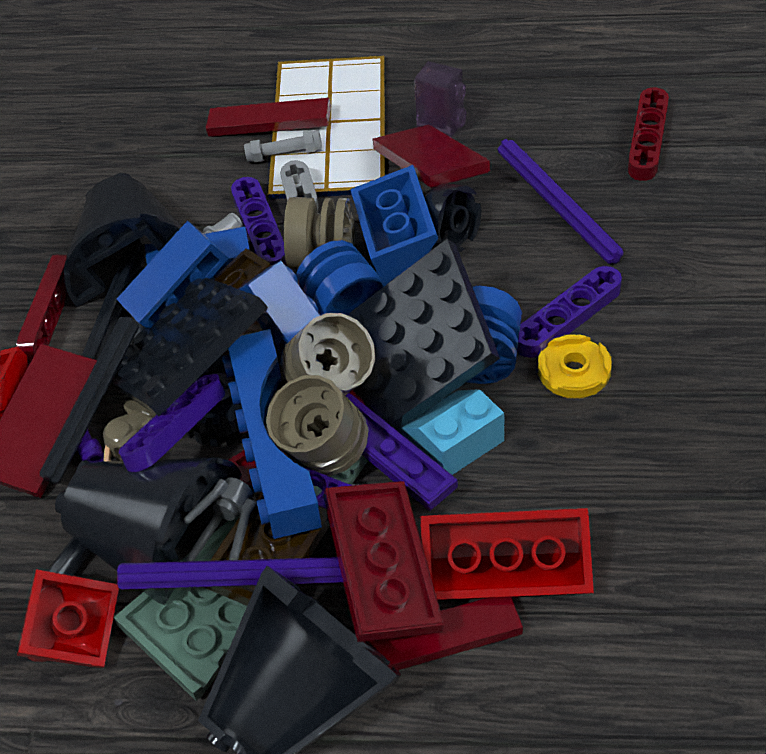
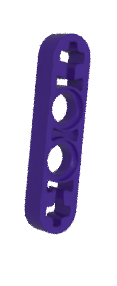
[231,177,287,266]
[517,266,622,358]
[119,374,226,472]

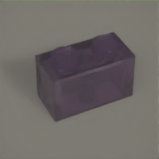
[414,61,467,138]

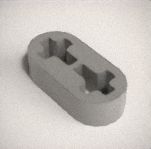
[280,160,319,211]

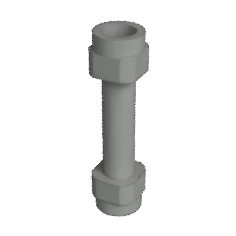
[244,130,322,163]

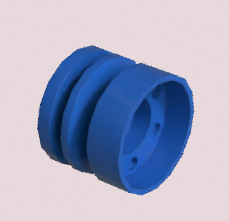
[296,240,387,316]
[467,286,522,384]

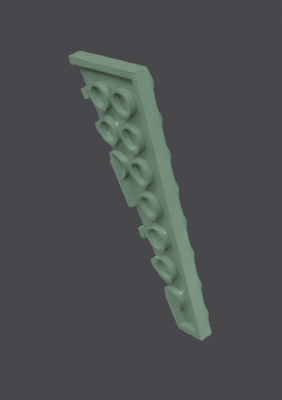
[114,455,368,701]

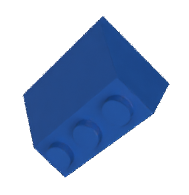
[350,165,438,284]

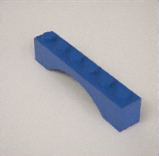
[222,329,322,539]

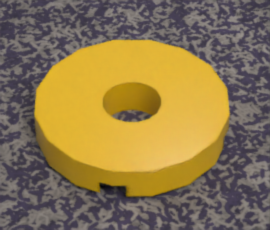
[538,335,611,398]

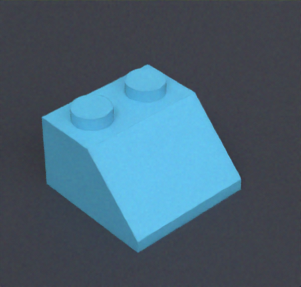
[398,390,504,475]

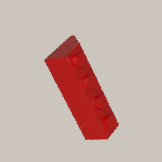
[421,508,594,600]

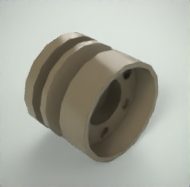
[284,197,355,269]
[280,313,375,395]
[266,375,369,476]

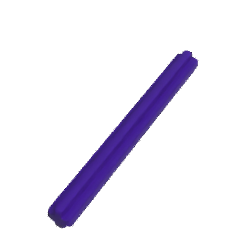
[498,139,624,264]
[117,557,343,589]

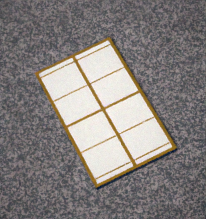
[268,56,385,199]

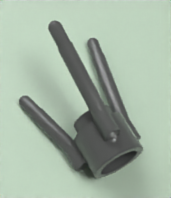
[184,477,257,562]

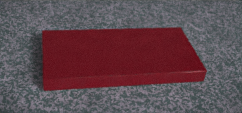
[372,124,490,188]
[0,344,97,498]
[323,481,444,642]

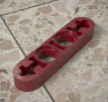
[628,87,669,181]
[16,254,68,362]

